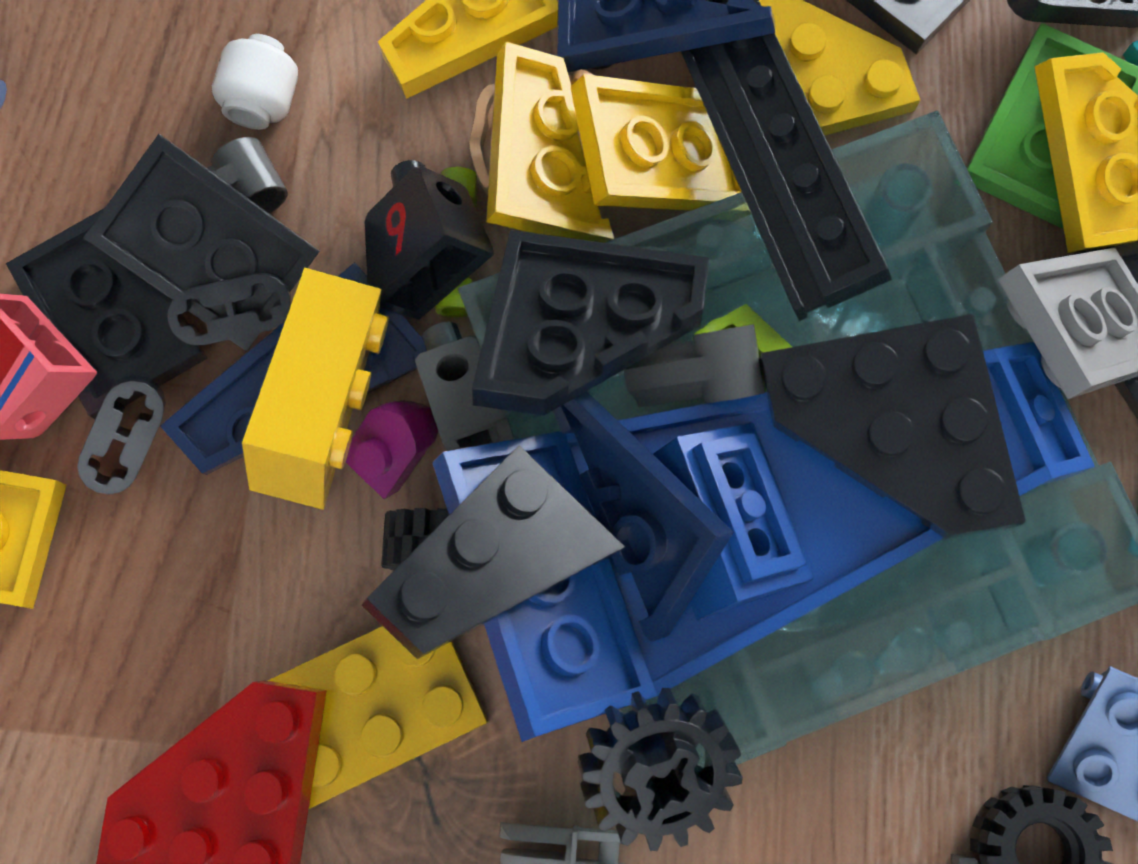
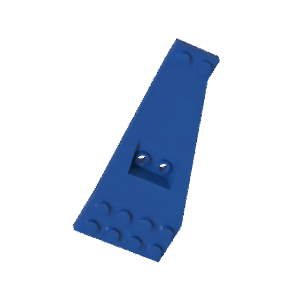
[432,342,1095,742]

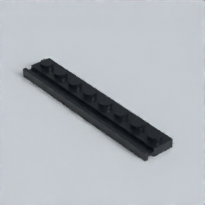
[681,0,892,321]

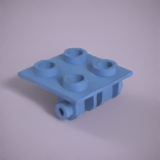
[1047,666,1138,821]

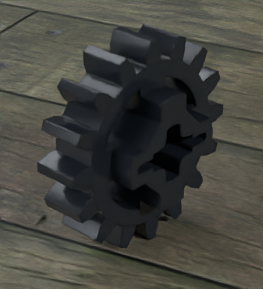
[578,688,743,851]

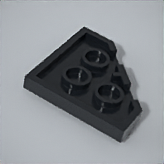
[472,230,709,416]
[760,314,1026,539]

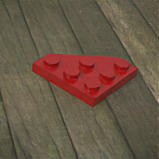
[96,680,327,864]

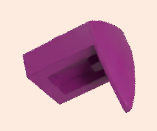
[345,400,439,499]

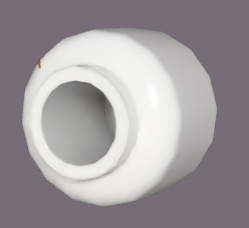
[212,34,298,130]

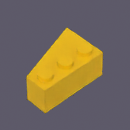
[242,267,389,510]

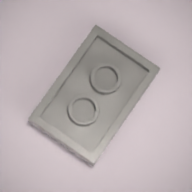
[998,248,1138,399]

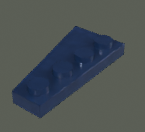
[160,262,427,475]

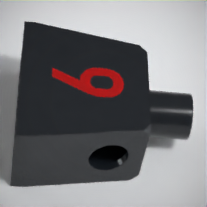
[364,160,494,320]

